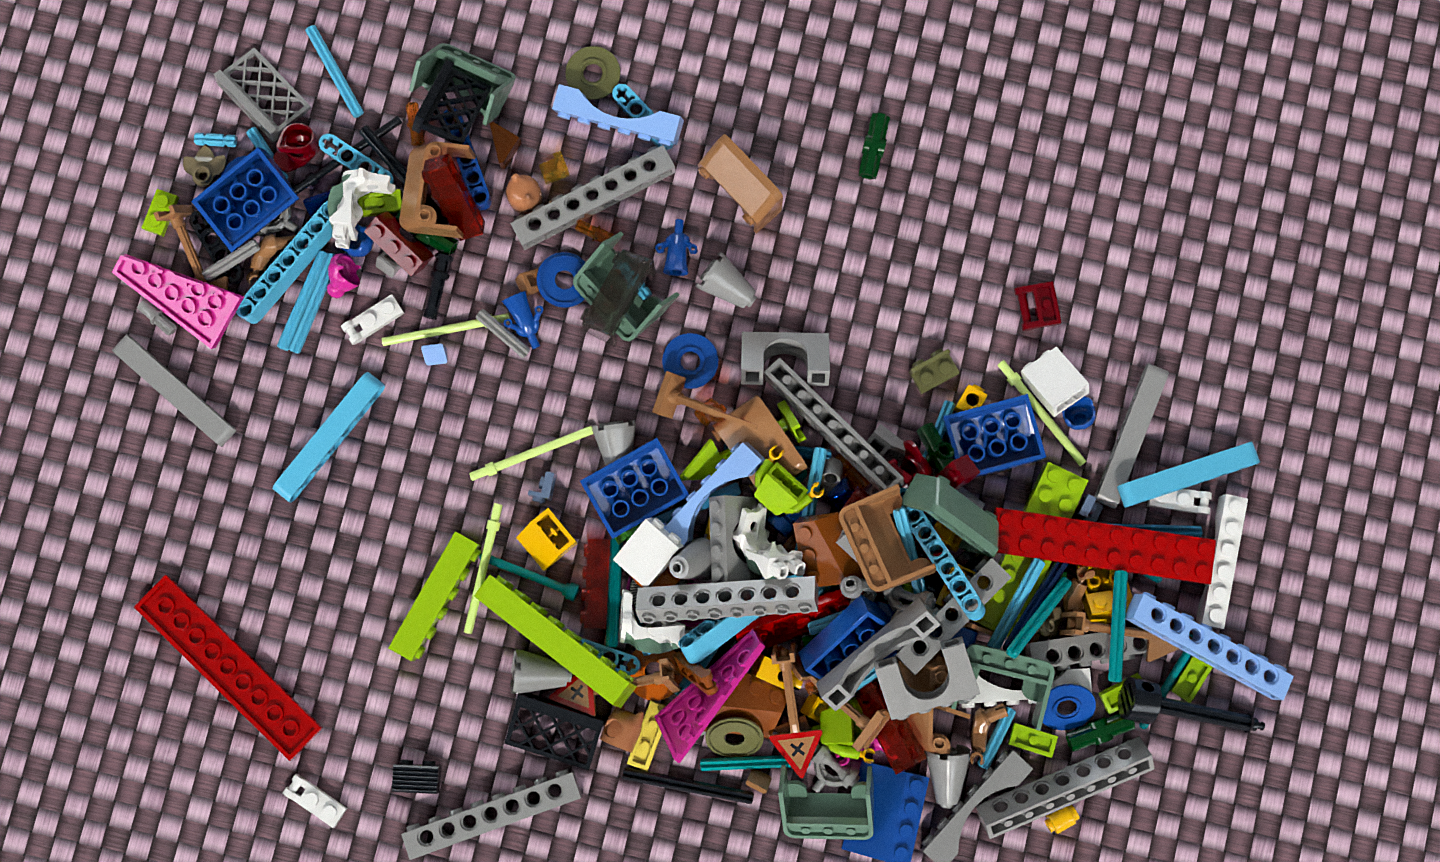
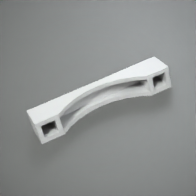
[1196,494,1248,630]
[957,668,1092,708]

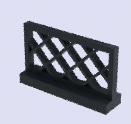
[411,60,492,145]
[504,692,606,770]

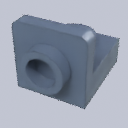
[528,471,557,503]
[1074,494,1103,522]

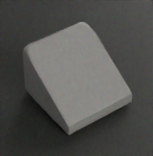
[376,251,401,277]

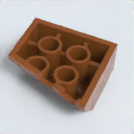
[793,512,864,587]
[704,673,786,739]

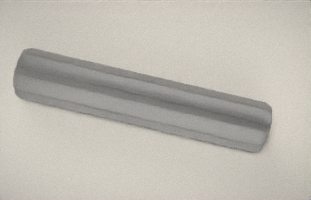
[202,240,260,281]
[476,309,530,358]

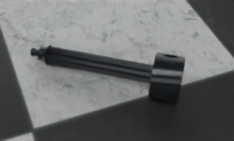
[1118,677,1265,733]

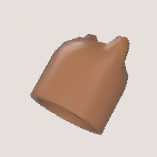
[506,173,542,214]
[599,705,644,753]

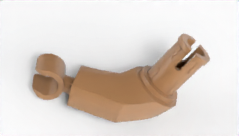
[246,234,295,284]
[1063,566,1095,619]
[970,703,1009,765]

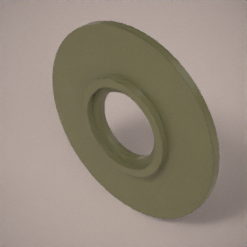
[565,46,621,100]
[705,717,764,758]

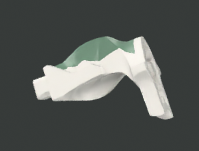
[327,168,396,249]
[733,503,806,579]
[619,589,691,654]

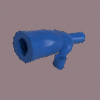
[655,219,698,276]
[502,291,543,349]

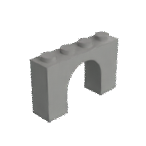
[741,332,830,386]
[709,495,763,583]
[874,636,980,720]

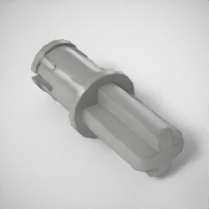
[137,299,177,335]

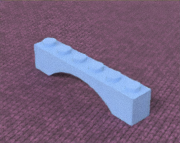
[552,84,684,147]
[663,442,765,547]

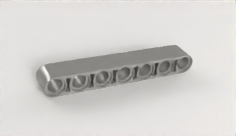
[112,334,237,447]
[1094,363,1169,509]

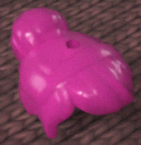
[327,253,361,299]

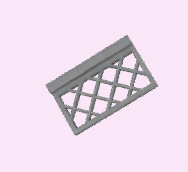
[213,47,311,142]

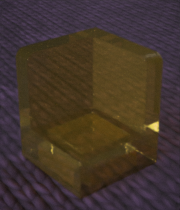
[539,151,570,185]

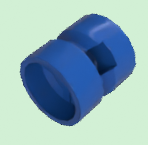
[766,510,803,538]

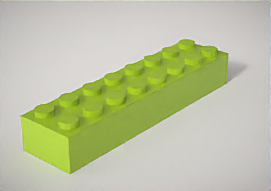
[974,462,1089,639]
[474,575,637,708]

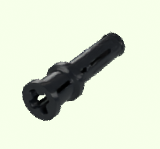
[423,253,454,320]

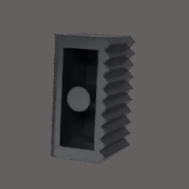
[392,759,441,794]

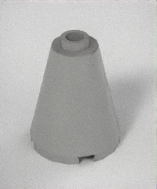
[695,252,757,308]
[592,420,636,466]
[669,537,712,581]
[510,649,572,694]
[926,744,971,809]

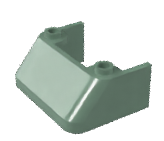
[409,43,516,125]
[573,232,680,341]
[902,473,999,558]
[950,643,1055,731]
[778,765,874,840]

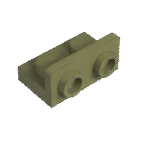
[909,348,960,395]

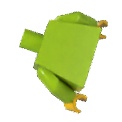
[754,445,824,516]
[811,694,875,764]

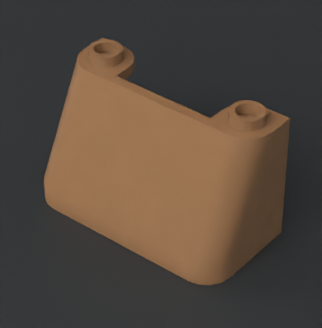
[711,395,808,494]

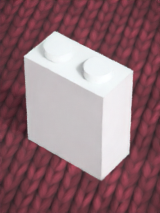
[1021,347,1089,417]
[613,517,684,587]

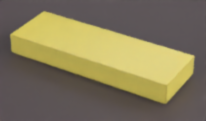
[627,700,665,771]

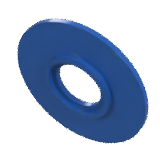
[537,252,586,308]
[662,333,718,389]
[1043,684,1096,730]

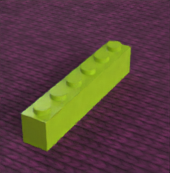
[388,531,481,661]

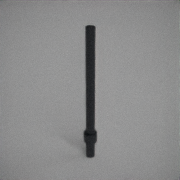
[292,116,402,194]

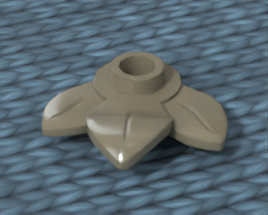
[183,145,226,187]
[1037,607,1064,640]

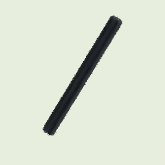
[359,125,450,225]
[622,767,754,804]

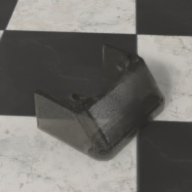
[580,249,656,347]

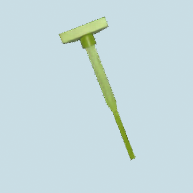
[679,400,806,481]

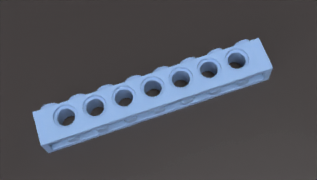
[1125,592,1294,700]

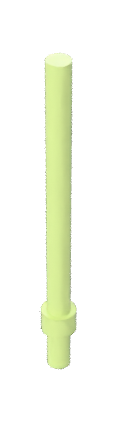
[382,313,511,346]
[997,360,1086,466]
[469,426,593,481]
[464,503,503,634]

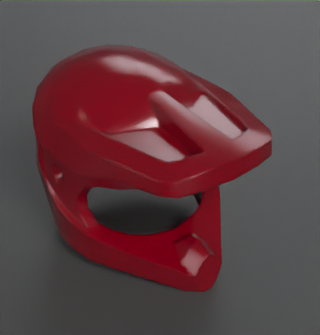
[273,123,320,173]
[888,440,934,489]

